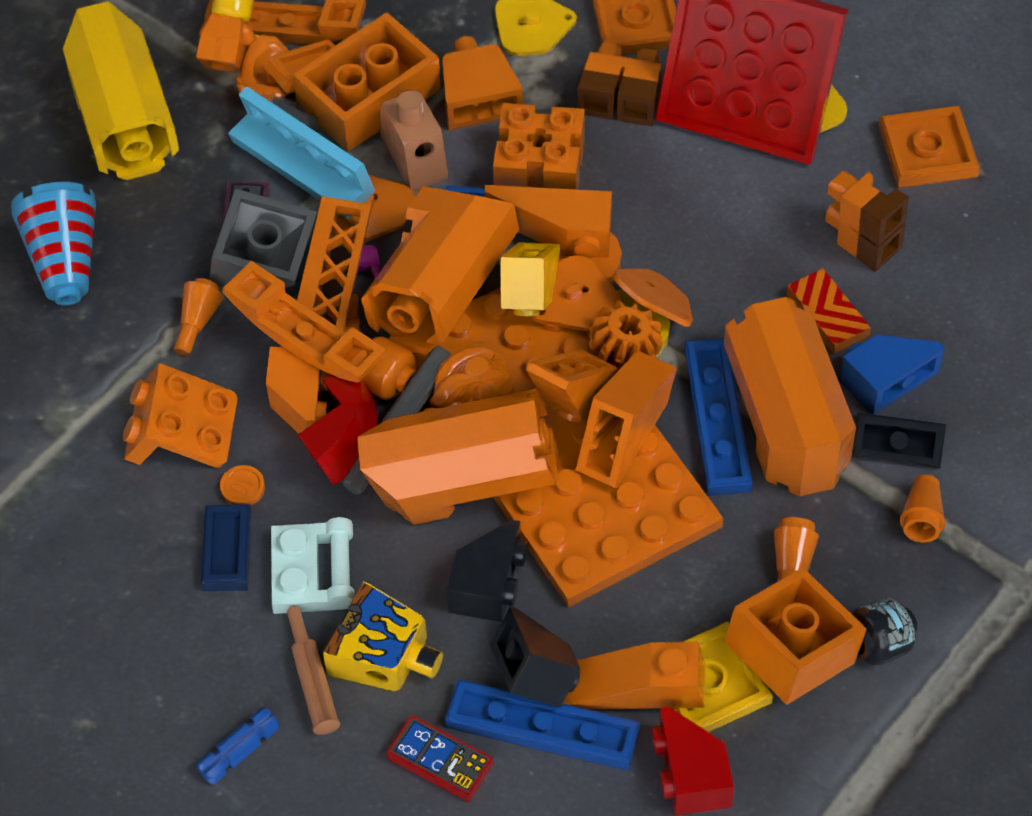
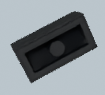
[852,412,946,468]

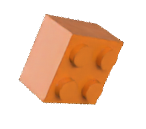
[724,568,867,705]

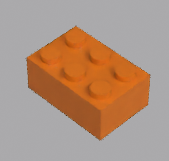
[292,12,441,152]

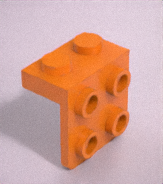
[123,363,238,468]

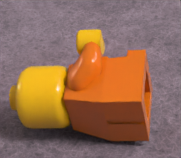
[196,0,260,74]

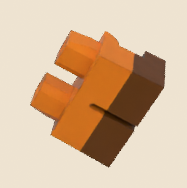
[578,42,662,127]
[825,170,909,272]

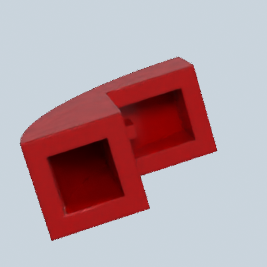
[298,374,377,486]

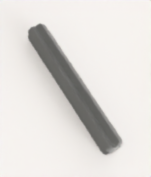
[341,346,452,495]

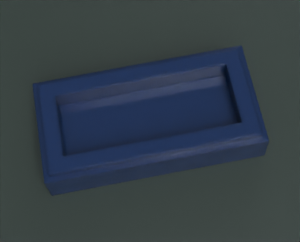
[201,504,252,591]

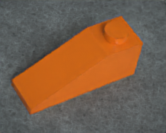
[485,185,612,258]
[526,349,619,423]
[563,641,706,710]

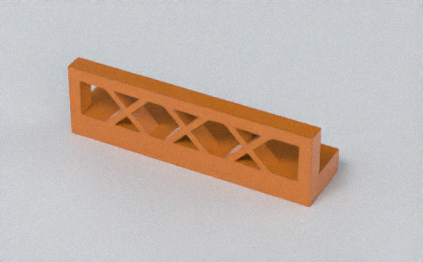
[297,196,371,331]

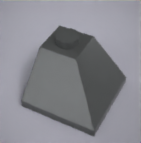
[209,188,317,288]

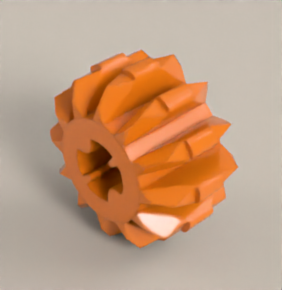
[588,300,663,372]

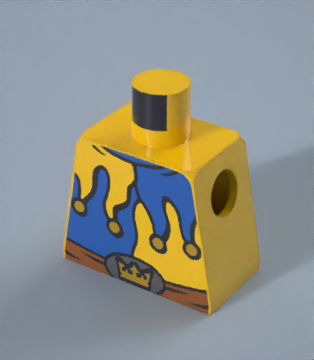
[323,582,443,691]

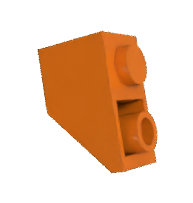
[266,347,330,434]

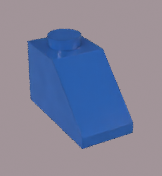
[839,335,945,414]

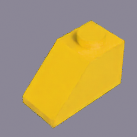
[501,243,560,316]

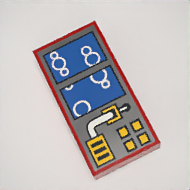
[387,715,494,803]

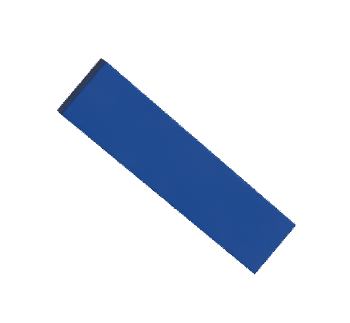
[684,338,752,496]
[445,679,641,771]

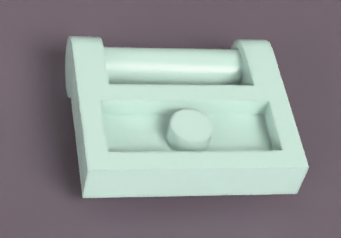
[271,517,355,614]

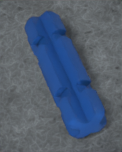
[196,707,279,784]

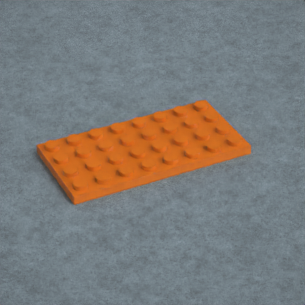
[412,287,724,608]

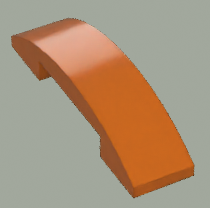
[204,0,366,44]
[223,261,387,383]

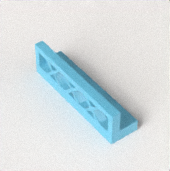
[228,87,375,220]

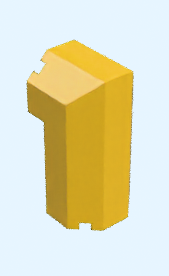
[63,1,179,180]

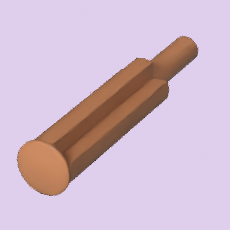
[287,606,341,735]

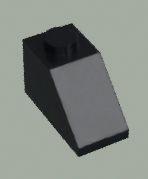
[490,606,581,708]

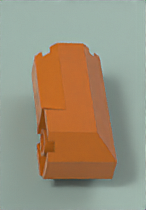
[361,186,519,355]
[724,297,856,497]
[357,388,559,525]

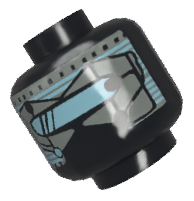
[852,598,917,665]

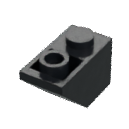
[447,520,528,622]

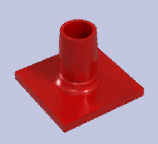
[656,0,849,165]

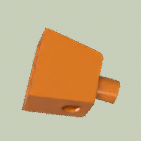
[442,36,523,131]

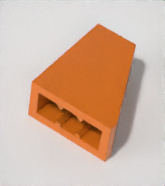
[576,351,677,488]

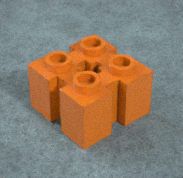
[493,103,585,190]

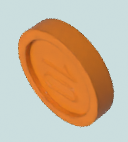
[220,465,265,506]

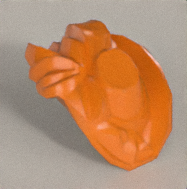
[235,35,291,103]
[430,346,511,408]

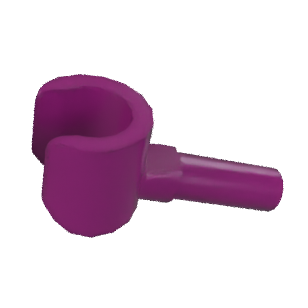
[358,245,382,280]

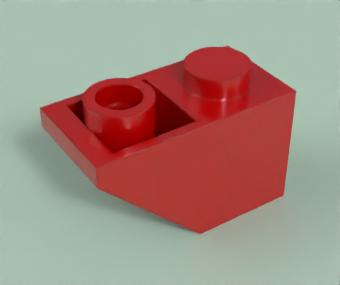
[652,707,734,815]

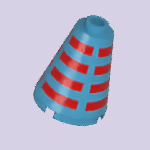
[11,182,96,305]

